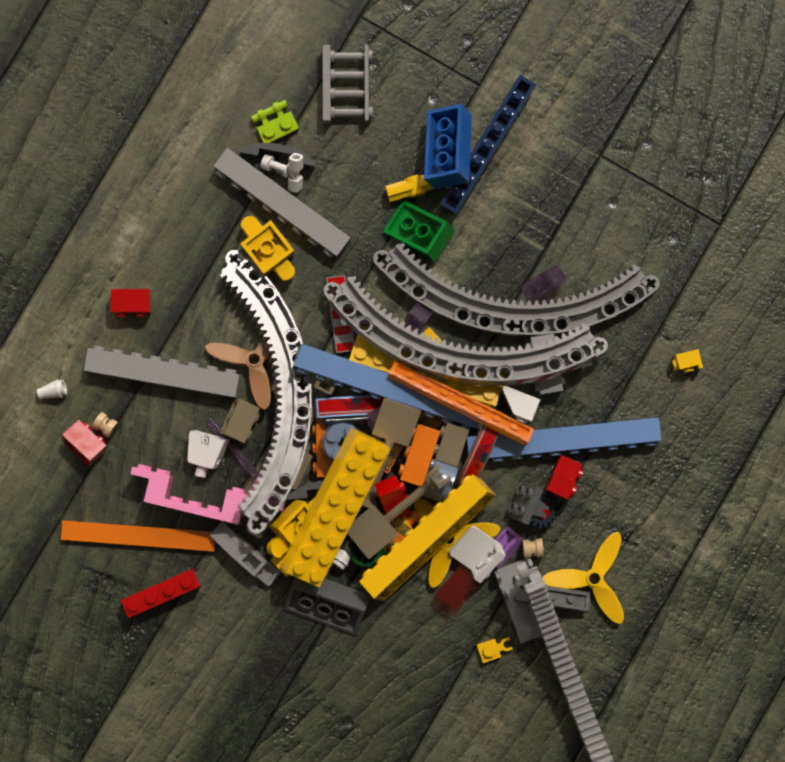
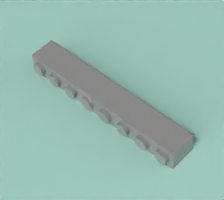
[214,148,351,258]
[84,345,241,398]

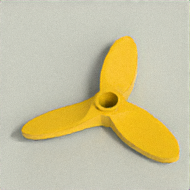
[414,498,501,588]
[542,532,624,624]

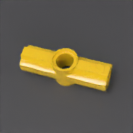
[385,174,434,202]

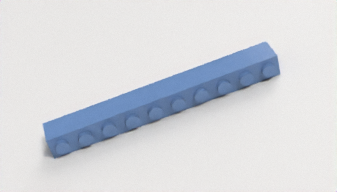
[293,344,478,431]
[466,418,661,462]

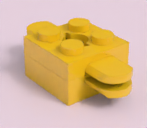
[240,216,295,281]
[266,498,315,558]

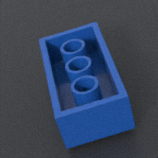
[424,104,472,189]

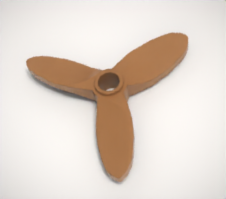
[205,335,293,411]

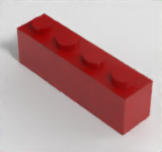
[121,568,202,618]

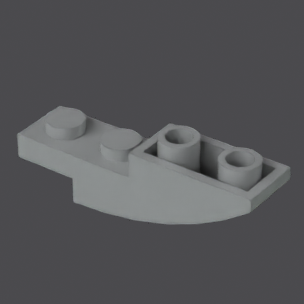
[210,521,281,586]

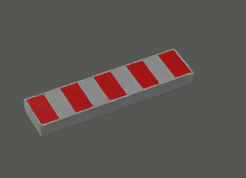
[326,275,354,353]

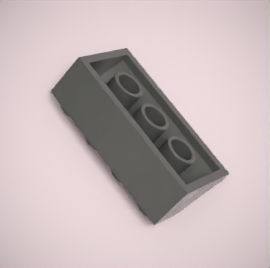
[284,577,370,636]

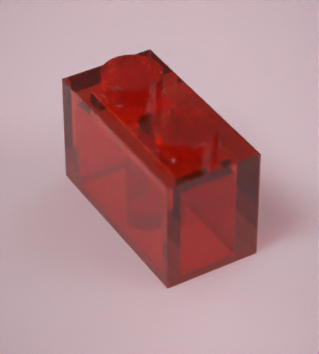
[436,565,479,610]

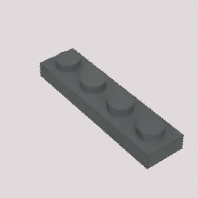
[513,581,590,613]

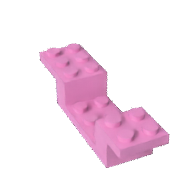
[131,464,286,524]

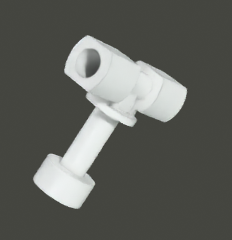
[261,153,303,193]

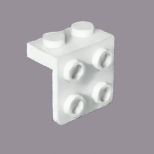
[449,526,506,583]

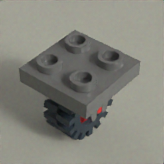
[507,481,559,528]

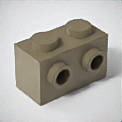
[219,398,260,443]
[433,423,469,467]

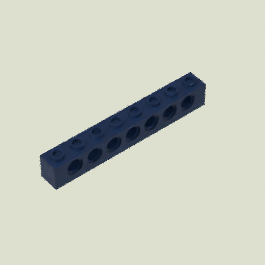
[440,74,536,217]

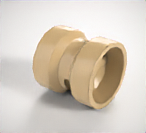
[91,412,118,438]
[522,538,544,559]

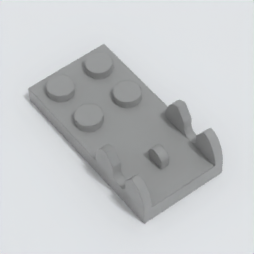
[494,558,541,643]

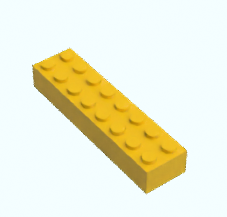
[280,427,391,587]
[359,474,496,601]

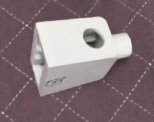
[188,430,230,478]

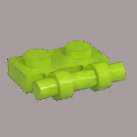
[251,100,299,143]

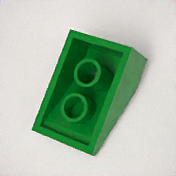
[383,200,455,263]

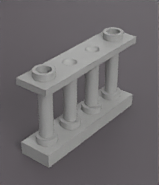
[323,45,373,124]

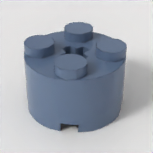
[320,423,357,461]
[422,459,458,503]

